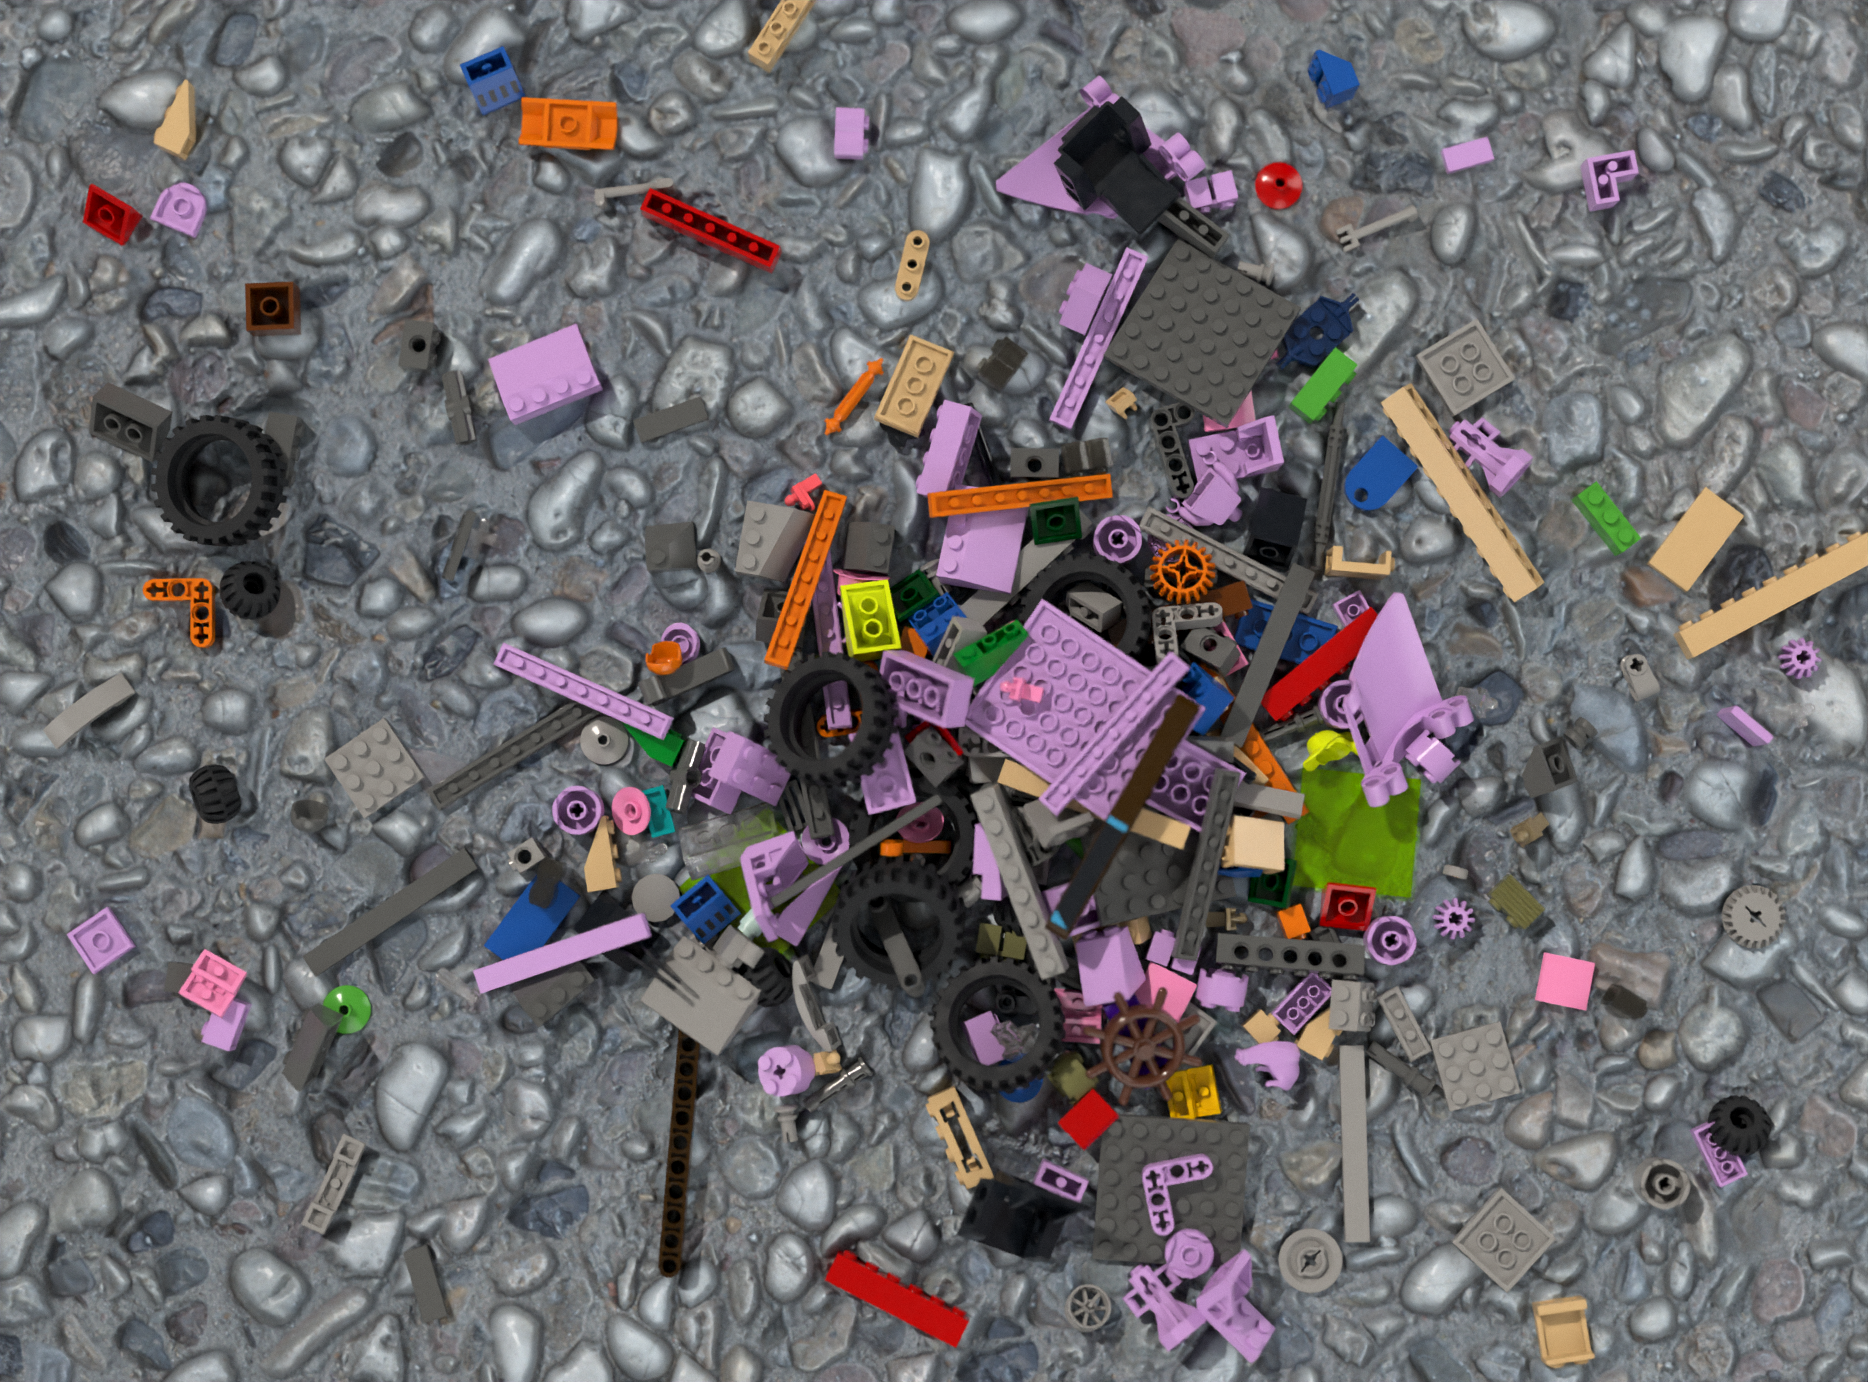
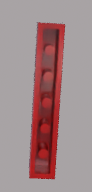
[640,188,782,274]
[1261,606,1378,721]
[825,1249,969,1348]

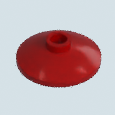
[1255,162,1302,209]

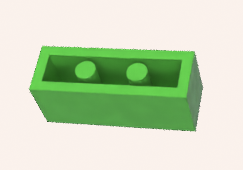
[1288,347,1357,424]
[1571,481,1641,556]

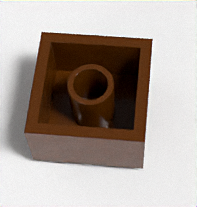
[245,281,301,337]

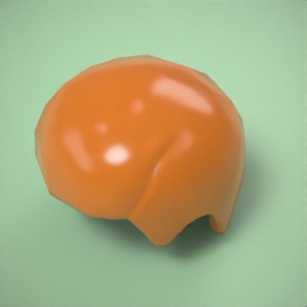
[646,641,682,676]

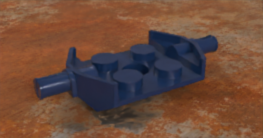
[1275,293,1359,370]

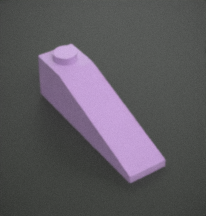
[775,866,843,946]

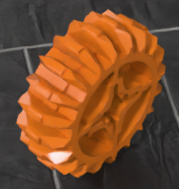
[1150,539,1215,604]

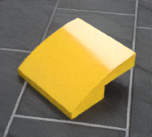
[1166,1064,1222,1119]

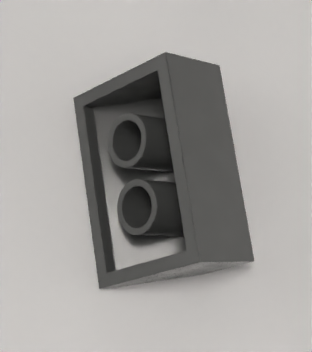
[89,382,172,462]
[511,960,598,1027]
[282,1003,344,1092]

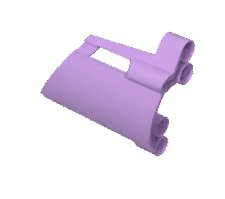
[996,76,1206,219]
[1342,592,1474,807]

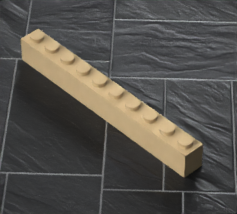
[1381,383,1545,602]
[1673,526,1868,659]

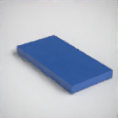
[1233,599,1338,665]
[484,867,581,960]

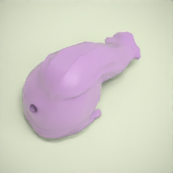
[1235,1041,1300,1091]

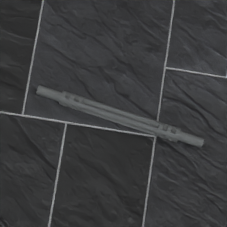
[1312,402,1345,568]

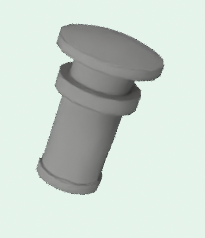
[1237,260,1274,287]
[697,549,721,573]
[920,558,953,596]
[774,1104,798,1143]

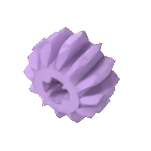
[1778,638,1822,679]
[1432,898,1475,939]

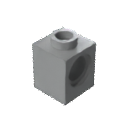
[507,837,548,874]

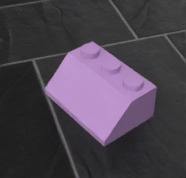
[691,727,741,815]

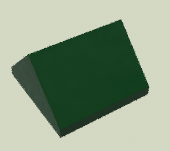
[1029,497,1082,545]
[890,568,940,626]
[1248,858,1297,909]

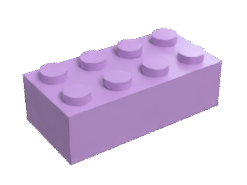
[916,400,982,499]
[879,650,974,728]

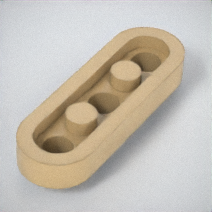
[895,230,930,301]

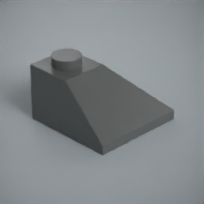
[645,521,698,574]
[1522,736,1578,798]

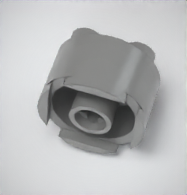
[1633,1157,1690,1209]

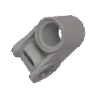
[1620,654,1660,702]

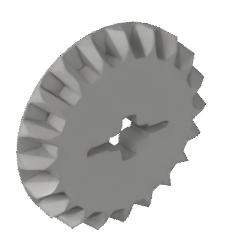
[1722,885,1786,948]
[1278,1228,1342,1293]

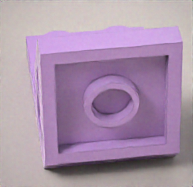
[1188,415,1284,483]
[849,723,916,815]
[740,831,809,942]
[1196,1249,1276,1363]

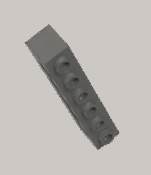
[1216,933,1366,981]

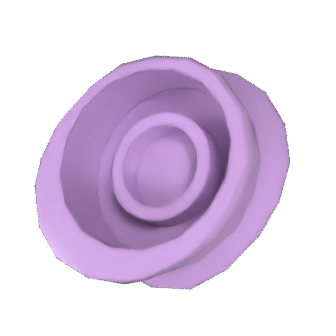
[661,623,700,666]

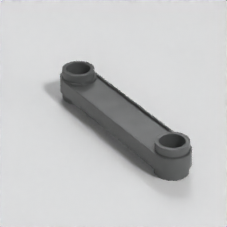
[868,895,926,997]

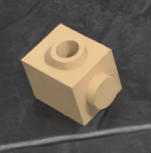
[1241,1009,1281,1044]

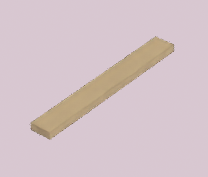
[997,759,1191,850]

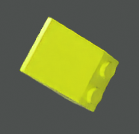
[840,579,901,662]

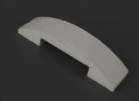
[43,673,136,750]
[792,954,842,1052]
[301,1134,366,1234]

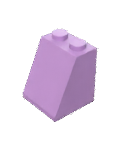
[1076,925,1146,1007]

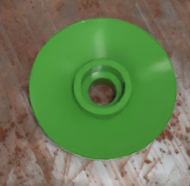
[323,985,371,1034]

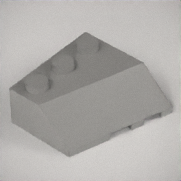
[735,500,815,582]

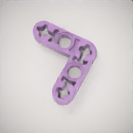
[1142,1154,1213,1235]

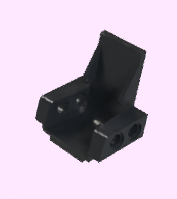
[1054,96,1181,235]
[956,1169,1093,1262]

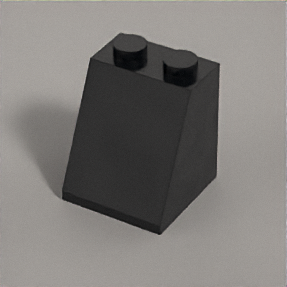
[1242,487,1307,571]

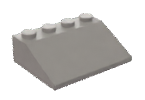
[641,936,761,1056]

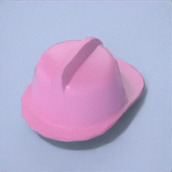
[833,569,890,596]

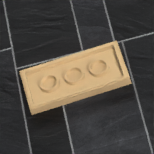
[874,334,954,438]
[1647,487,1744,592]

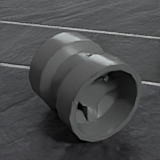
[1563,717,1598,751]

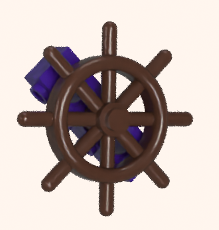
[1083,987,1202,1106]

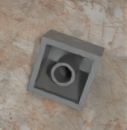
[841,522,896,576]
[755,589,810,648]

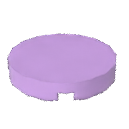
[1164,1229,1214,1279]

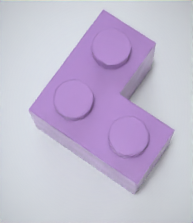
[1580,150,1639,212]
[1058,263,1112,335]

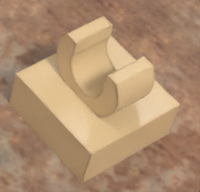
[1105,387,1137,419]

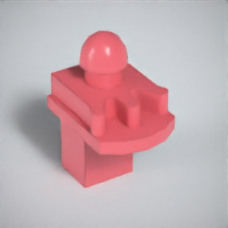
[784,473,822,511]

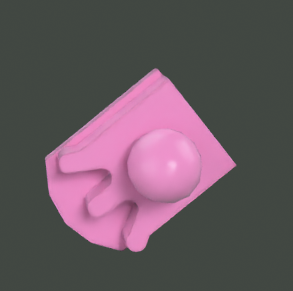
[1000,677,1044,703]

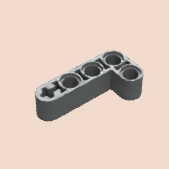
[1149,402,1195,501]
[638,647,736,708]
[980,781,1060,868]

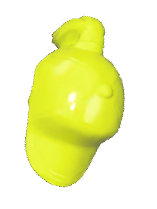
[1303,730,1359,771]

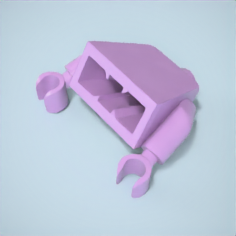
[1166,451,1242,526]

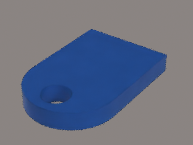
[1344,435,1419,511]

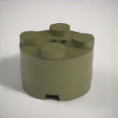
[1045,1050,1099,1107]

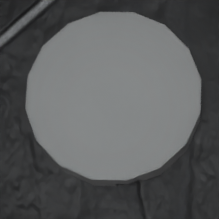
[632,874,681,922]

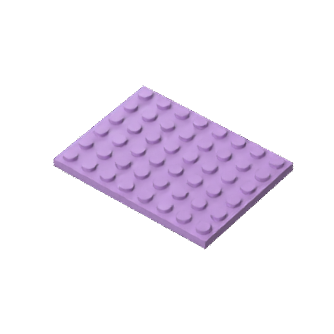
[965,599,1206,820]

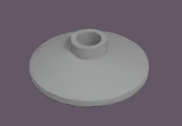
[580,717,629,765]

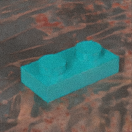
[642,785,676,838]

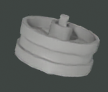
[1064,1285,1111,1332]

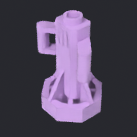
[1449,417,1533,498]
[1122,1264,1207,1352]

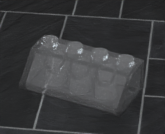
[678,802,781,880]

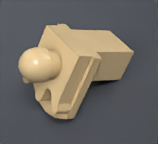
[813,1049,842,1077]

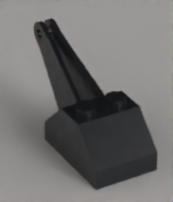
[573,890,682,991]

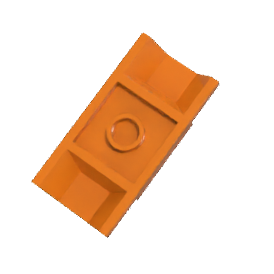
[518,97,618,150]

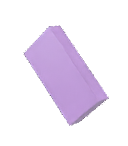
[1441,137,1494,174]

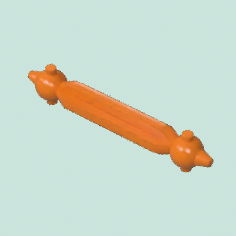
[824,358,884,436]

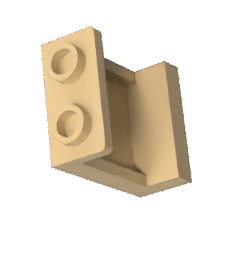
[1325,546,1395,580]
[1221,815,1284,874]
[1532,1295,1595,1368]

